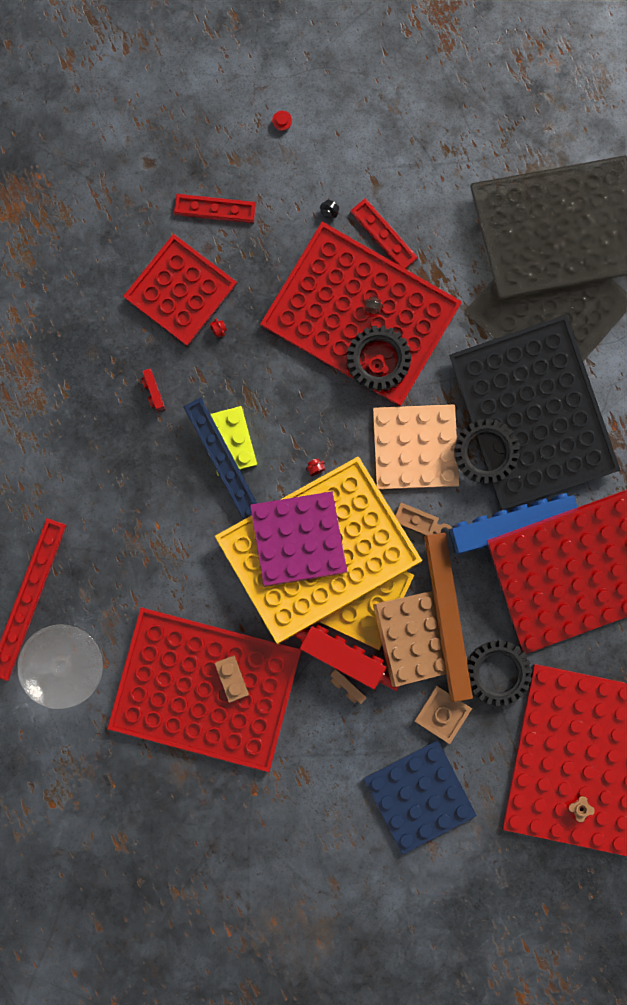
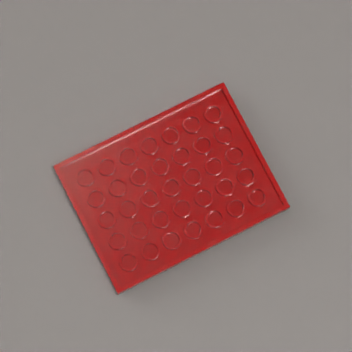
[260,222,462,407]
[487,490,627,654]
[107,607,301,772]
[502,664,627,856]

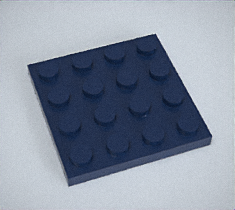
[364,740,477,855]

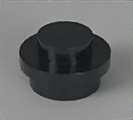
[320,200,339,219]

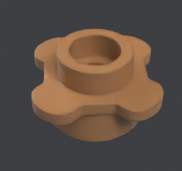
[569,796,595,822]

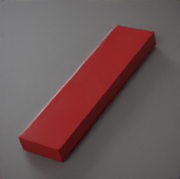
[174,194,256,224]
[350,198,418,269]

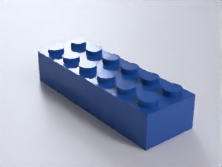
[449,493,577,555]

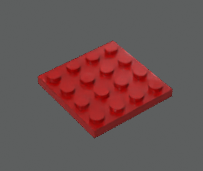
[123,234,237,347]

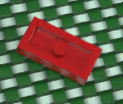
[141,368,166,412]

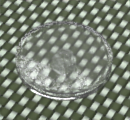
[18,624,103,709]

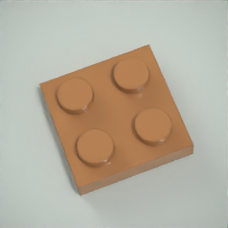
[414,686,472,744]

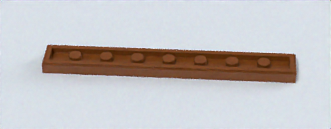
[424,533,473,702]

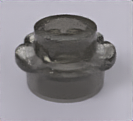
[364,297,383,314]

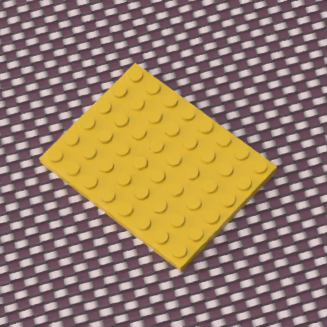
[215,457,422,645]

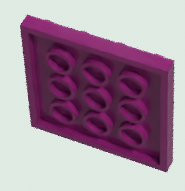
[250,491,347,587]

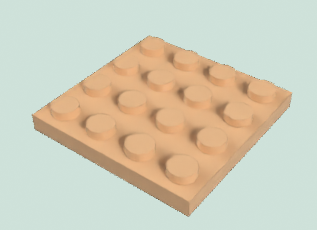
[373,405,459,490]

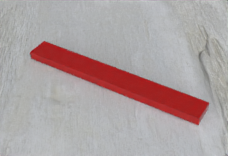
[0,518,67,681]

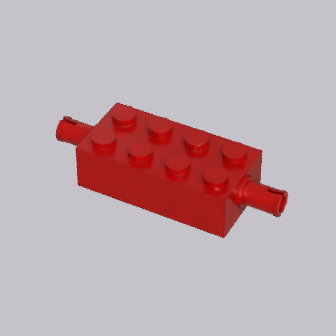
[294,625,399,692]

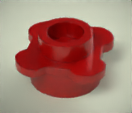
[365,354,389,377]

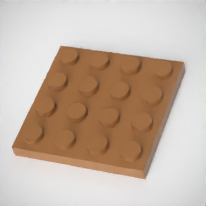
[373,591,468,687]

